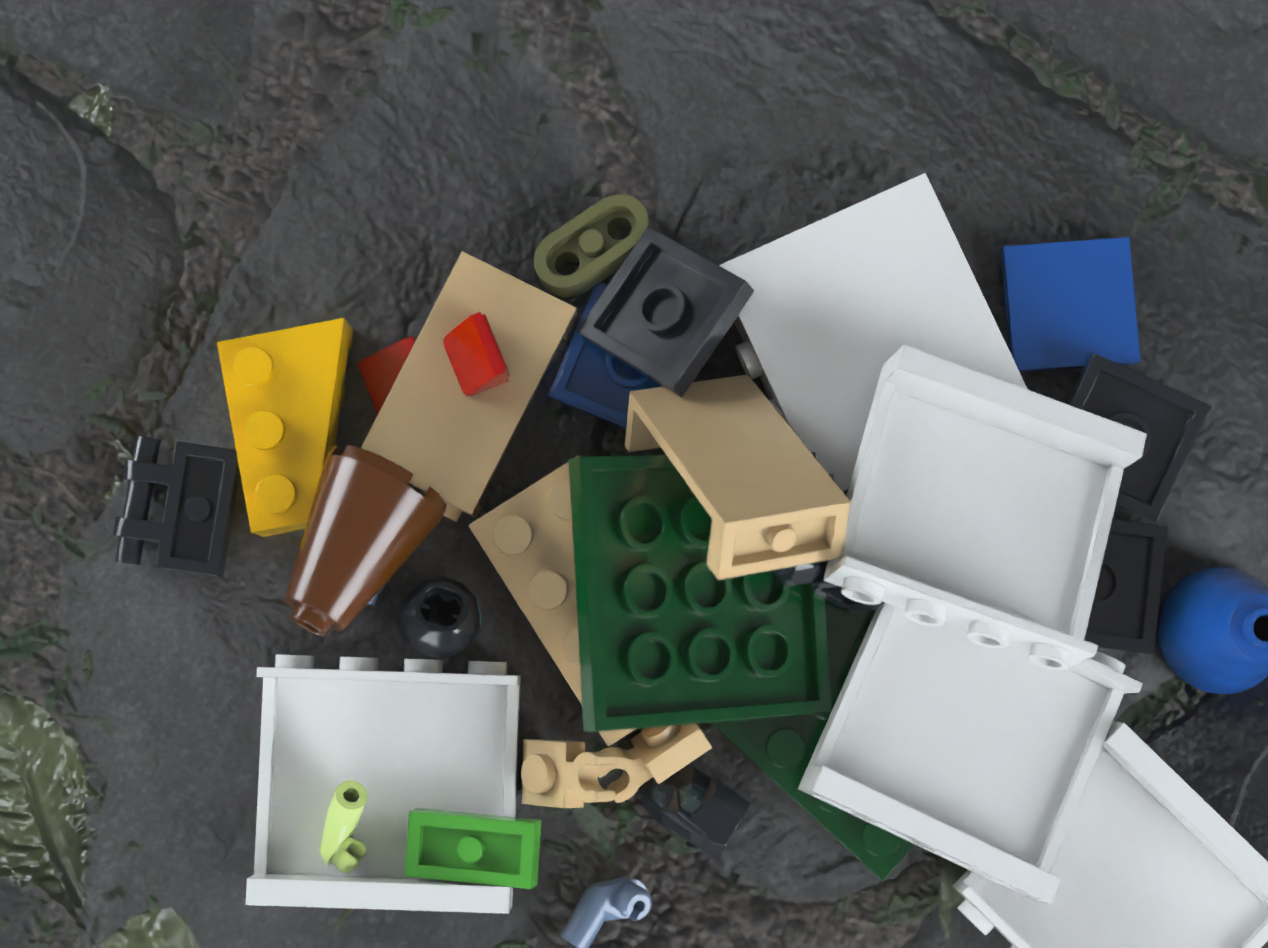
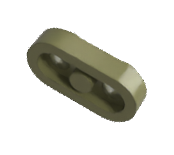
[534,194,652,298]

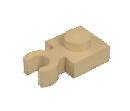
[521,739,616,808]

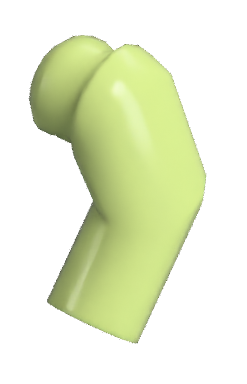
[319,780,368,873]

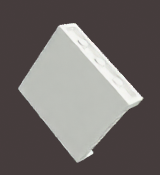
[719,173,1028,492]
[823,344,1147,670]
[798,603,1143,904]
[246,655,521,914]
[953,721,1268,948]

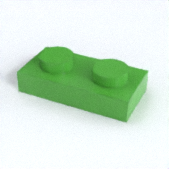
[405,808,542,889]

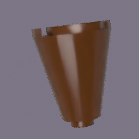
[284,445,447,636]

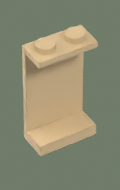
[361,251,578,522]
[625,374,851,580]

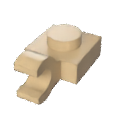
[598,724,712,803]

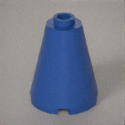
[1156,567,1268,694]

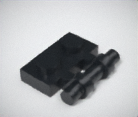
[113,436,240,578]

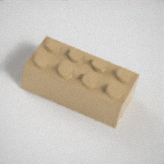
[468,456,635,747]

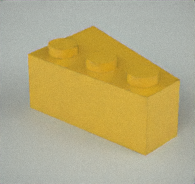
[217,318,354,537]

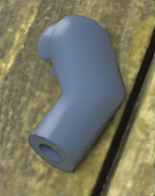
[560,876,652,948]

